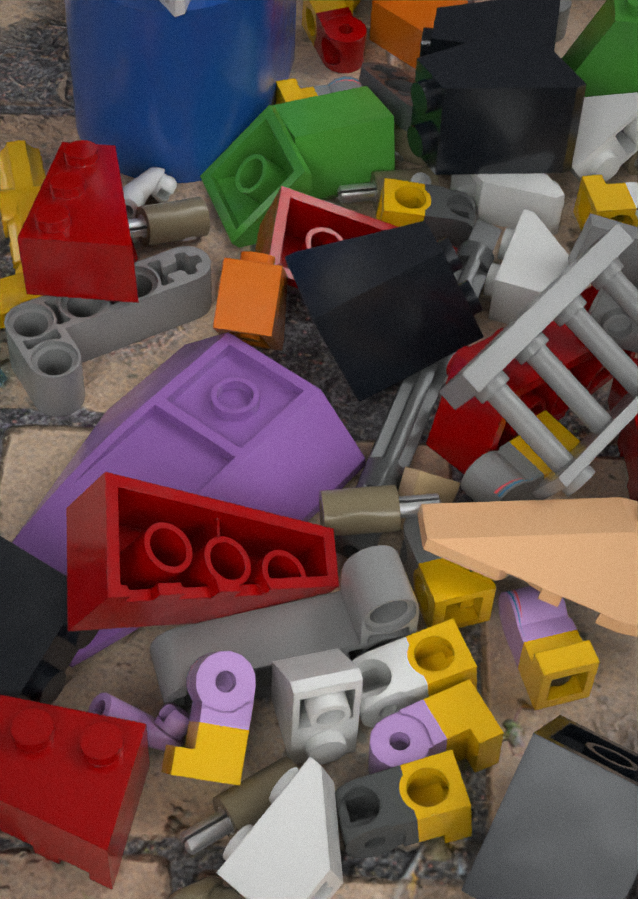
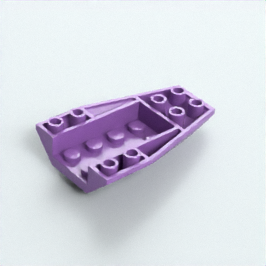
[11,332,366,667]

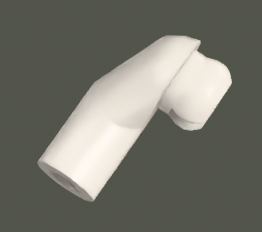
[123,167,177,219]

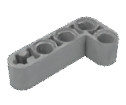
[4,246,212,417]
[150,545,420,714]

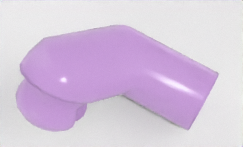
[88,692,190,751]

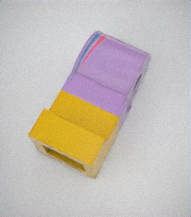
[499,586,600,711]
[161,651,256,786]
[368,679,504,774]

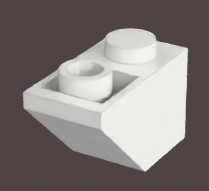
[570,92,638,182]
[450,173,565,235]
[483,209,569,324]
[271,648,363,764]
[216,757,343,899]

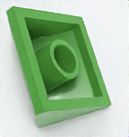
[272,86,395,200]
[200,104,312,248]

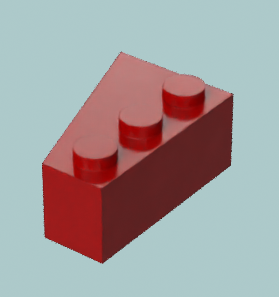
[17,140,139,303]

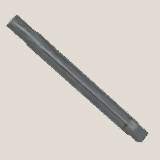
[334,218,502,558]

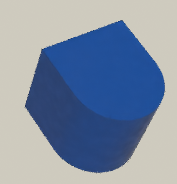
[64,0,296,183]

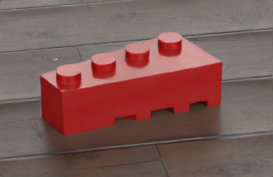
[426,286,636,474]
[66,472,339,631]
[0,695,150,890]

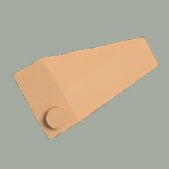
[417,497,638,637]

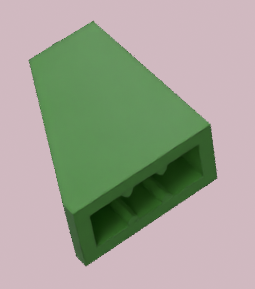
[561,0,638,97]

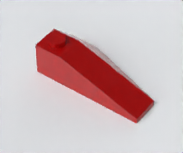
[255,186,458,288]

